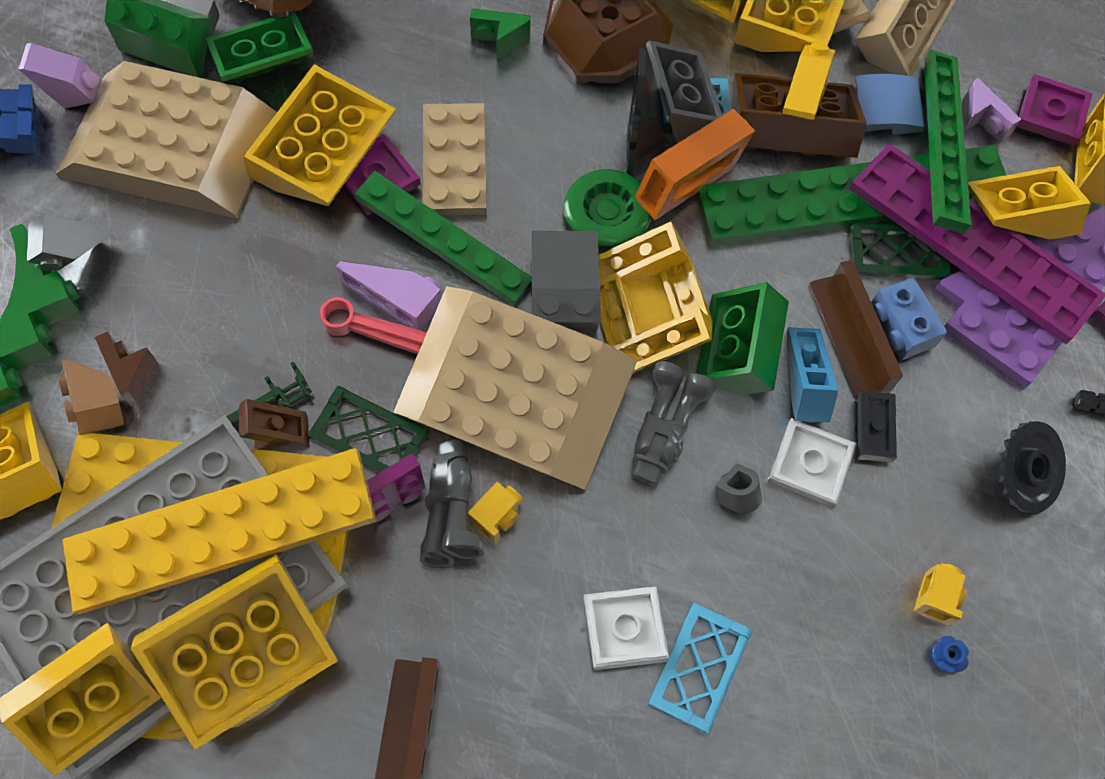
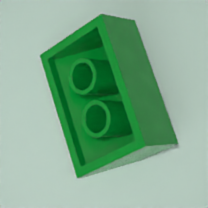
[104,0,212,78]
[205,11,313,84]
[697,282,789,394]

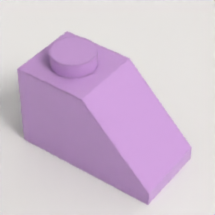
[18,43,101,108]

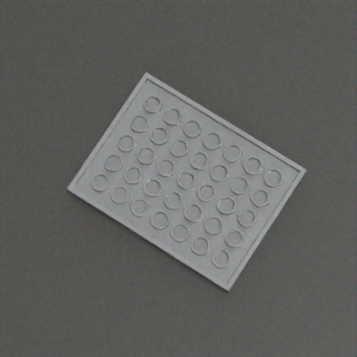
[0,415,348,779]

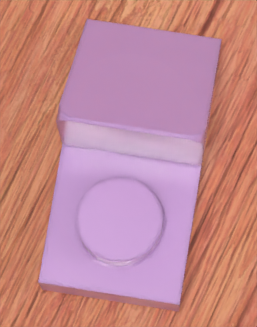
[962,78,1021,143]

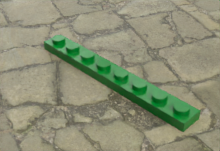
[924,50,971,234]

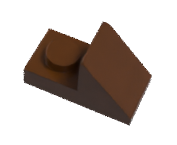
[94,331,157,406]
[239,399,308,451]

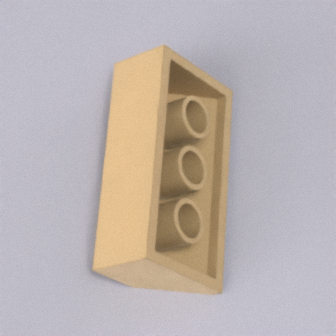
[855,0,956,77]

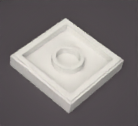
[767,418,857,508]
[583,586,669,670]

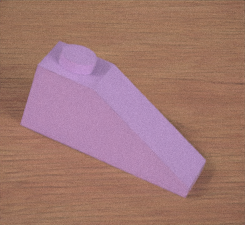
[336,261,442,331]

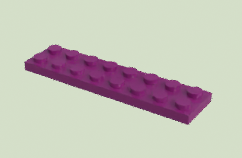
[849,143,1105,344]

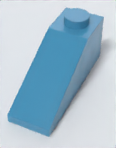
[787,327,839,423]

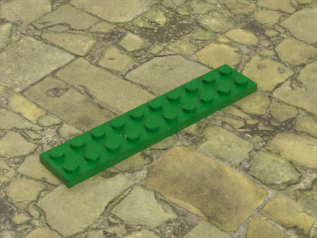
[696,145,1007,246]

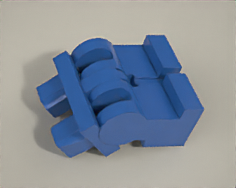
[0,84,36,154]

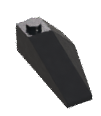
[625,48,672,178]

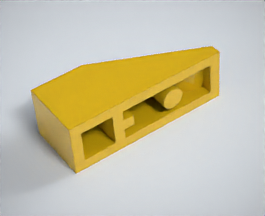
[782,43,836,120]

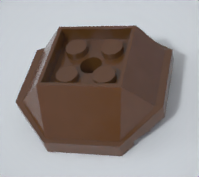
[543,0,673,83]

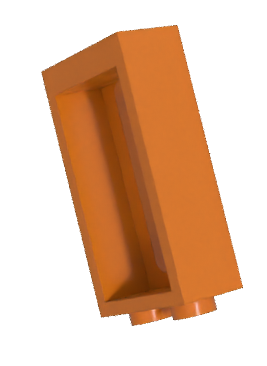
[634,108,755,220]

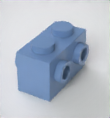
[871,277,947,360]

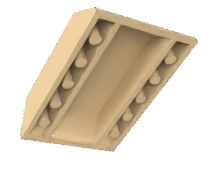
[56,61,277,219]
[394,286,637,490]

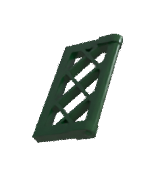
[849,222,951,280]
[307,385,429,473]

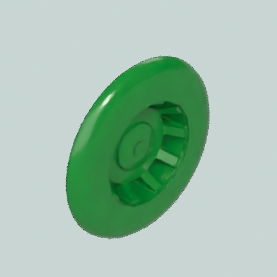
[564,169,652,246]

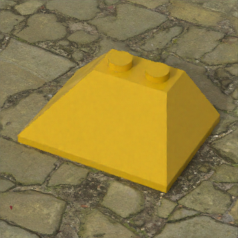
[599,221,713,374]

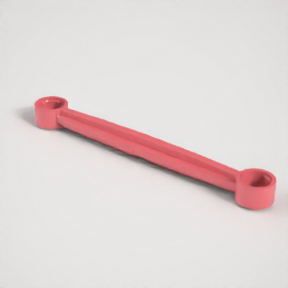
[320,297,427,354]

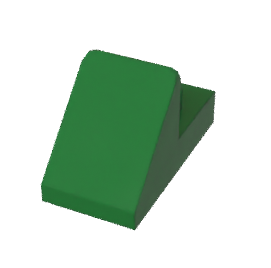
[470,8,531,59]

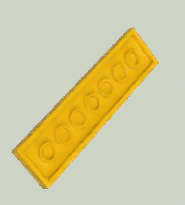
[62,448,377,615]

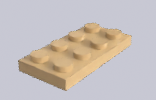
[422,103,487,216]

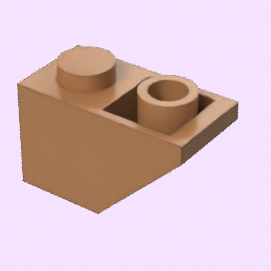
[58,359,124,435]

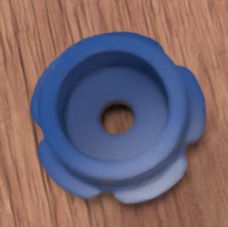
[932,636,969,673]

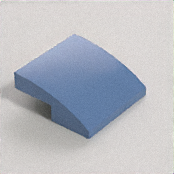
[856,74,924,135]

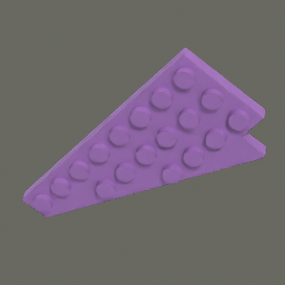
[935,207,1105,388]

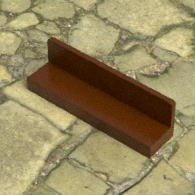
[809,260,903,398]
[375,657,440,779]

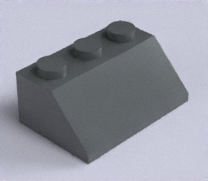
[646,40,722,143]

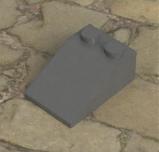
[532,231,600,329]

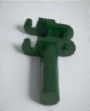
[226,362,312,428]

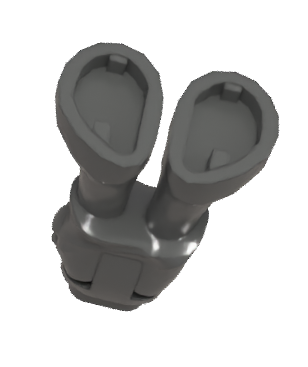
[631,361,716,486]
[420,439,484,568]

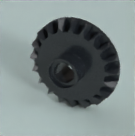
[998,421,1066,513]

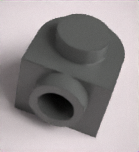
[716,463,762,514]

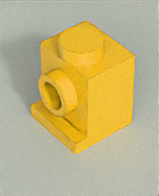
[467,482,523,545]
[913,564,967,626]

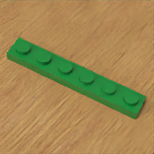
[355,171,532,307]

